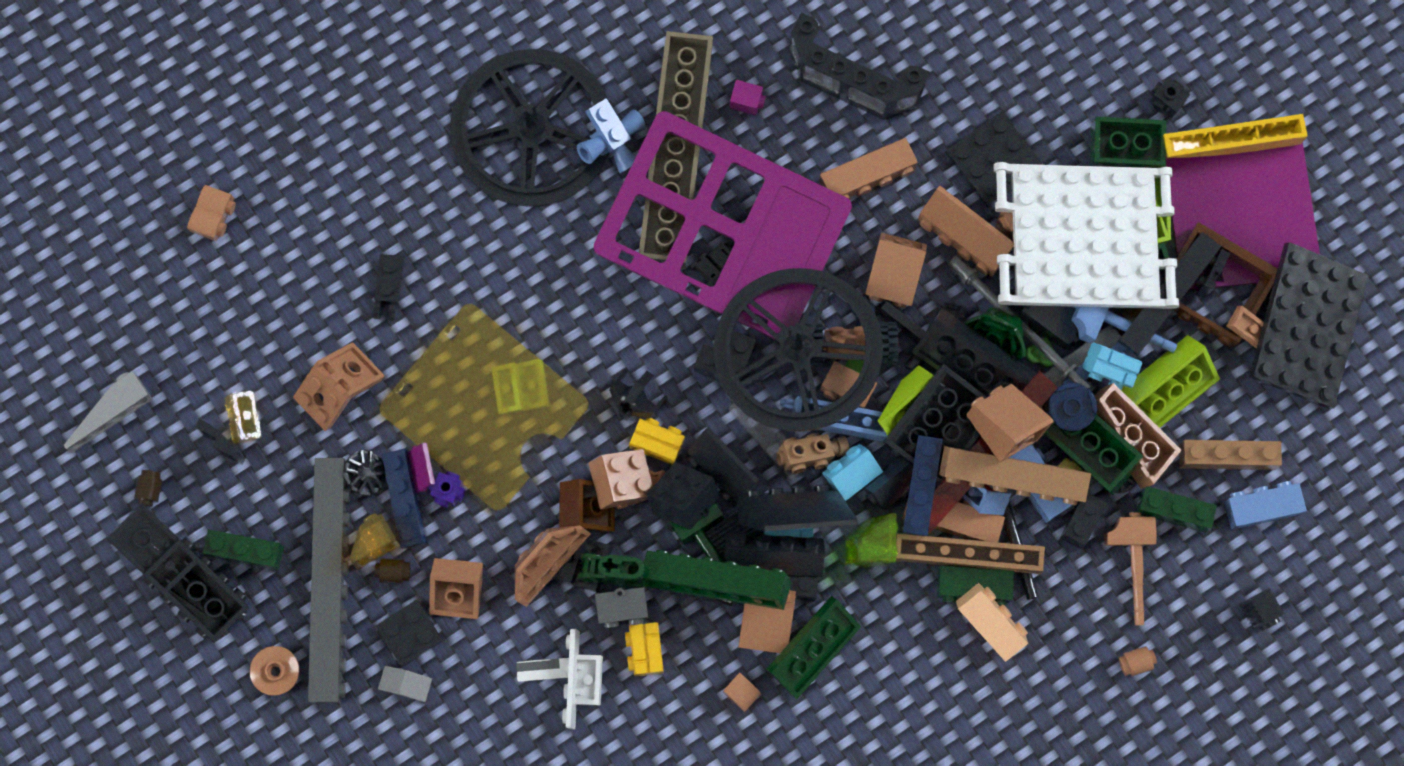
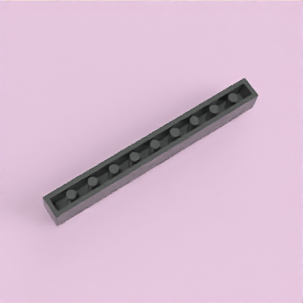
[308,458,351,704]

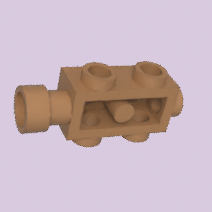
[776,433,849,474]

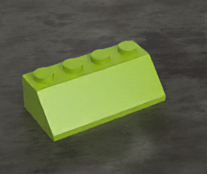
[1120,335,1220,428]

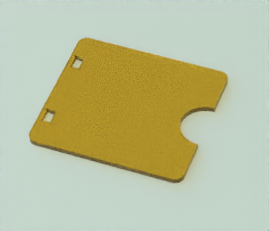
[380,304,589,510]

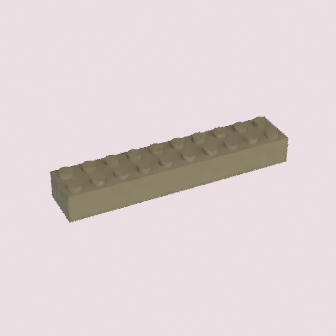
[639,31,713,269]

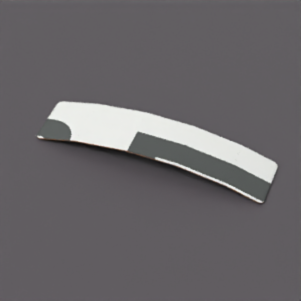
[516,658,569,682]

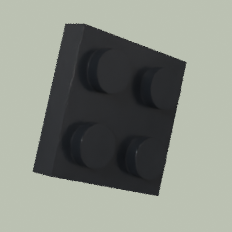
[376,599,444,668]

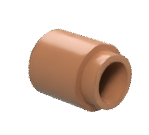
[1118,646,1157,677]

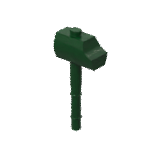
[669,504,724,563]

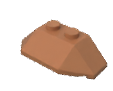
[515,525,591,607]

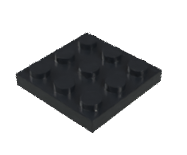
[945,111,1044,208]

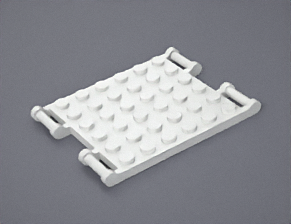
[994,162,1179,309]

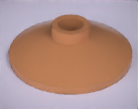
[250,646,299,696]

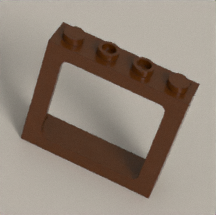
[1160,222,1278,347]

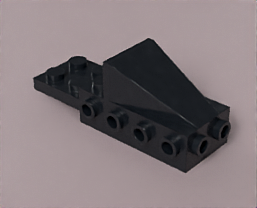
[106,503,249,642]

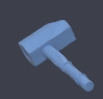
[1071,306,1177,353]

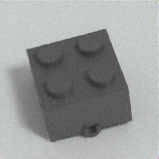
[595,587,648,628]

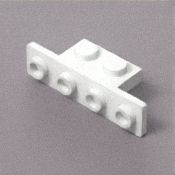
[562,629,603,729]

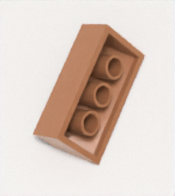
[918,186,1014,277]

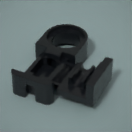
[691,242,731,287]

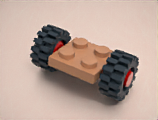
[805,322,898,367]

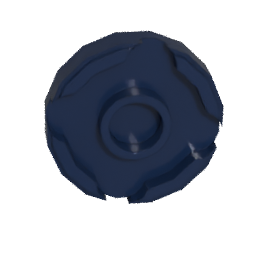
[1048,383,1097,432]

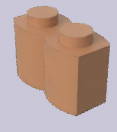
[187,185,236,241]

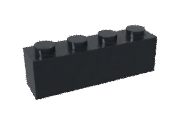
[724,533,825,577]

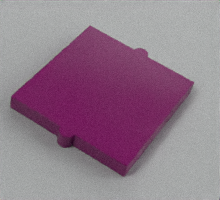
[408,443,435,494]

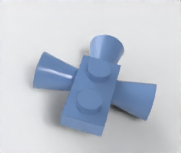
[577,98,645,173]

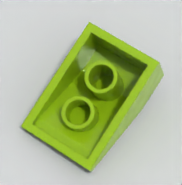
[877,365,934,436]

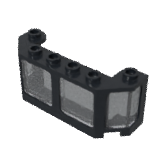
[789,12,930,120]

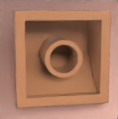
[429,558,483,619]

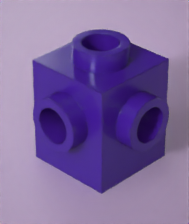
[429,471,466,508]

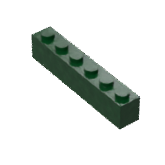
[641,550,791,610]

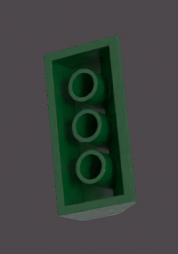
[1044,414,1144,495]

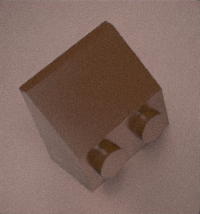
[559,479,615,533]

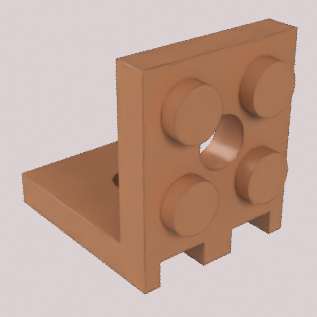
[293,342,385,431]

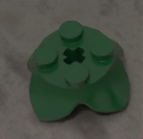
[965,307,1026,359]

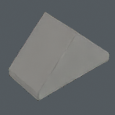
[378,666,432,703]

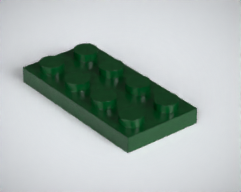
[766,596,861,699]

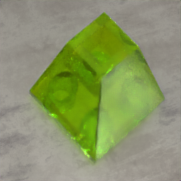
[845,513,898,567]

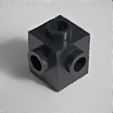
[1150,77,1191,119]

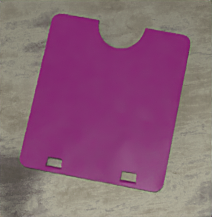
[1165,142,1320,290]

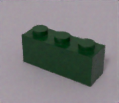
[1136,486,1217,533]
[203,529,284,570]
[937,566,1014,606]

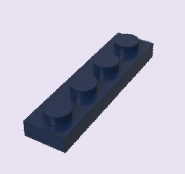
[903,435,943,536]
[382,448,426,549]

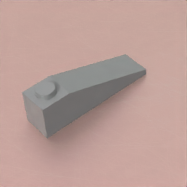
[64,371,153,453]

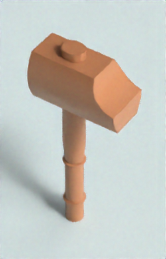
[1104,512,1156,626]

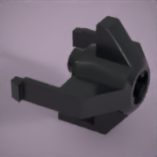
[609,369,668,421]

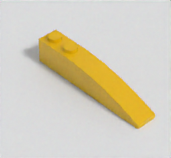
[1163,114,1308,158]

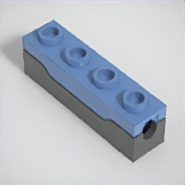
[1042,325,1126,387]

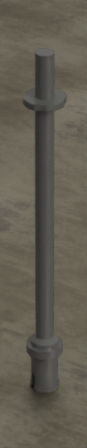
[948,255,1091,389]

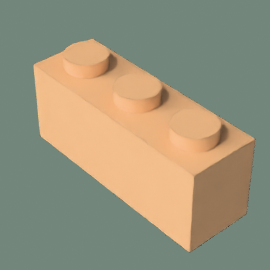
[956,583,1028,662]

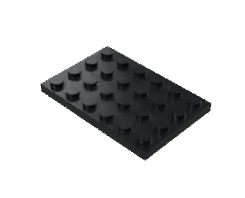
[1249,242,1369,409]

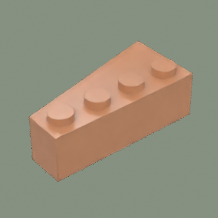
[1094,383,1181,489]

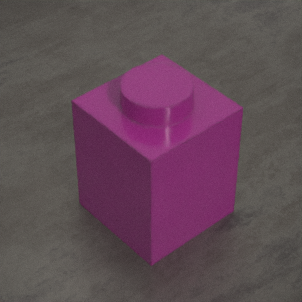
[730,80,766,116]

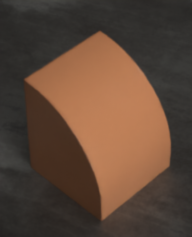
[723,673,761,712]

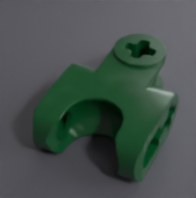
[577,553,648,589]

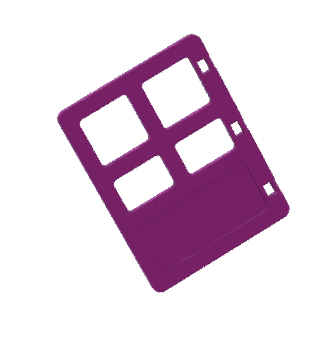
[593,111,852,341]

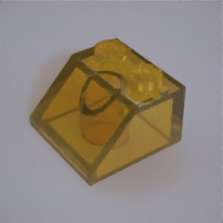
[350,513,400,569]

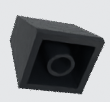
[1019,305,1079,350]

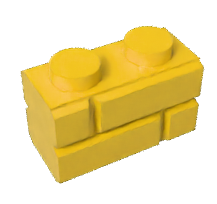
[629,418,685,465]
[625,622,664,676]

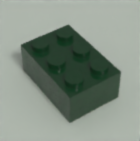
[1090,116,1166,168]

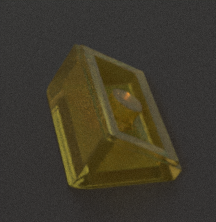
[225,391,262,443]

